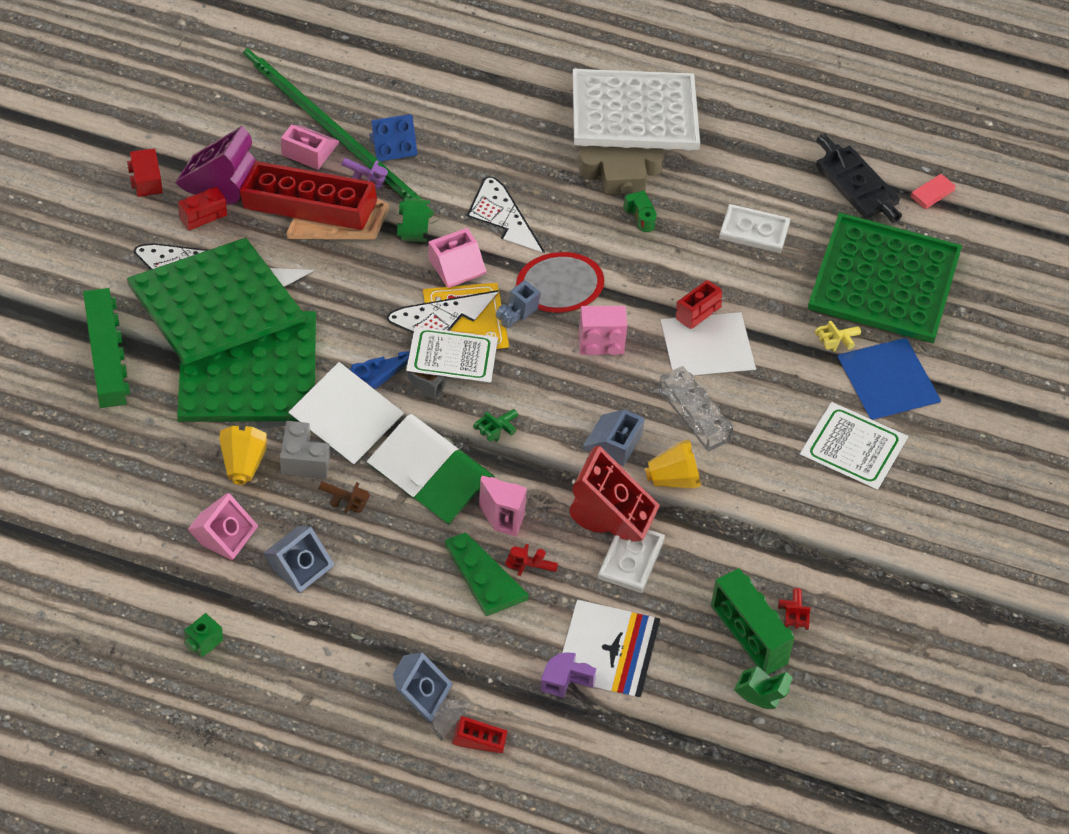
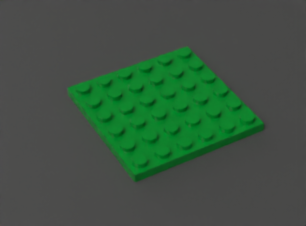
[807,212,963,344]
[127,237,305,365]
[177,311,316,422]

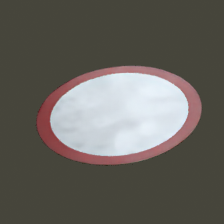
[516,252,605,313]

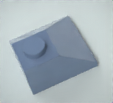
[393,652,453,722]

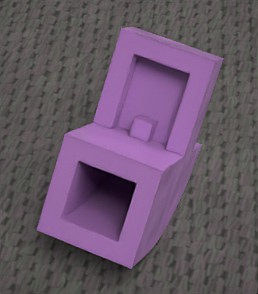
[541,652,596,698]

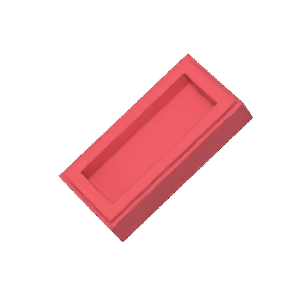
[911,174,956,209]

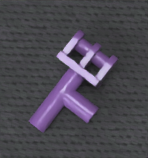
[341,158,388,189]

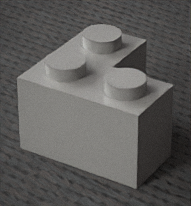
[280,421,330,478]

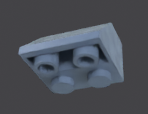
[583,409,645,467]

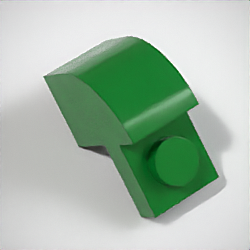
[734,666,793,709]

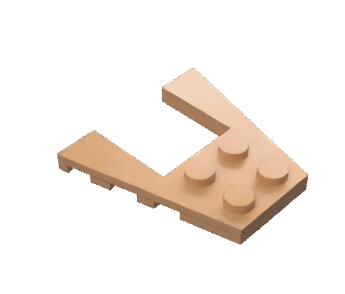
[287,199,389,239]

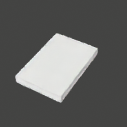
[719,204,791,253]
[598,530,665,593]

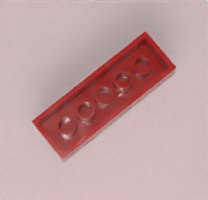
[239,161,378,230]

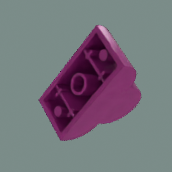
[175,126,256,205]

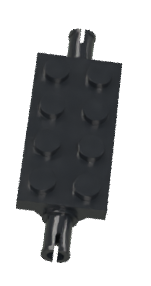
[816,133,902,223]

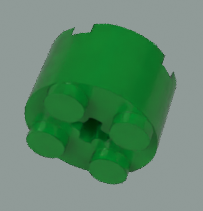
[397,198,430,243]

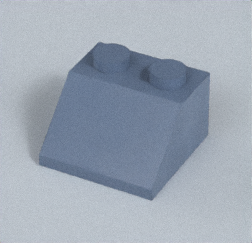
[263,526,335,593]

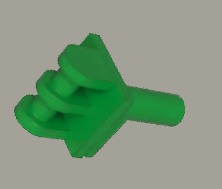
[473,409,518,442]

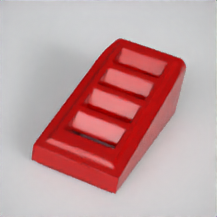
[452,716,508,753]

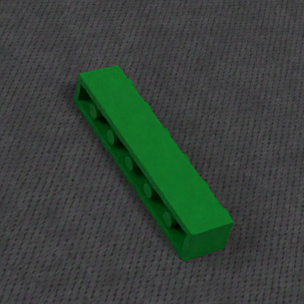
[83,288,130,408]

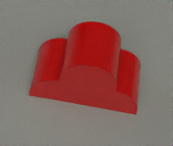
[569,445,660,542]

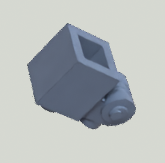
[496,280,541,328]

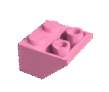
[281,124,339,170]
[428,228,486,288]
[479,476,527,537]

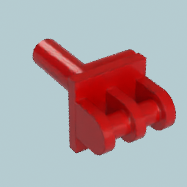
[505,544,558,576]
[778,588,811,630]

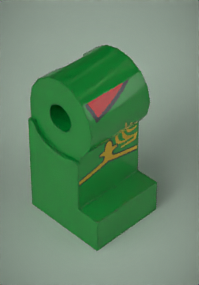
[623,190,657,232]

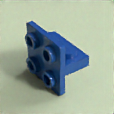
[369,114,418,161]

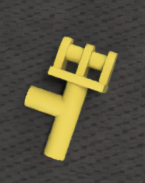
[814,321,861,352]

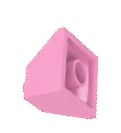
[187,493,258,560]

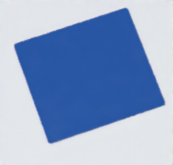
[837,338,941,420]

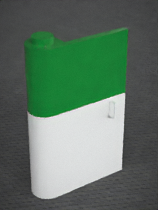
[367,414,495,525]

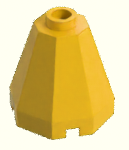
[219,426,267,485]
[645,439,701,489]

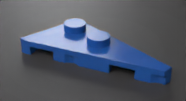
[349,351,410,390]

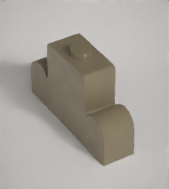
[577,145,664,195]

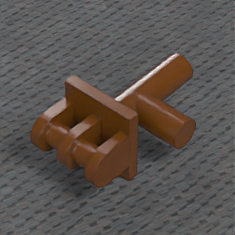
[318,481,370,513]

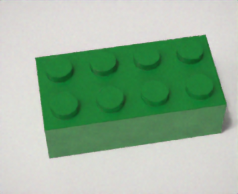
[711,568,794,674]

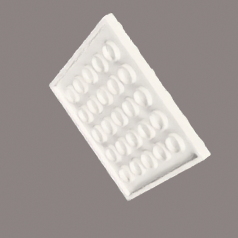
[572,69,700,151]

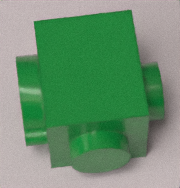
[184,613,223,658]

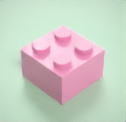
[578,306,627,355]

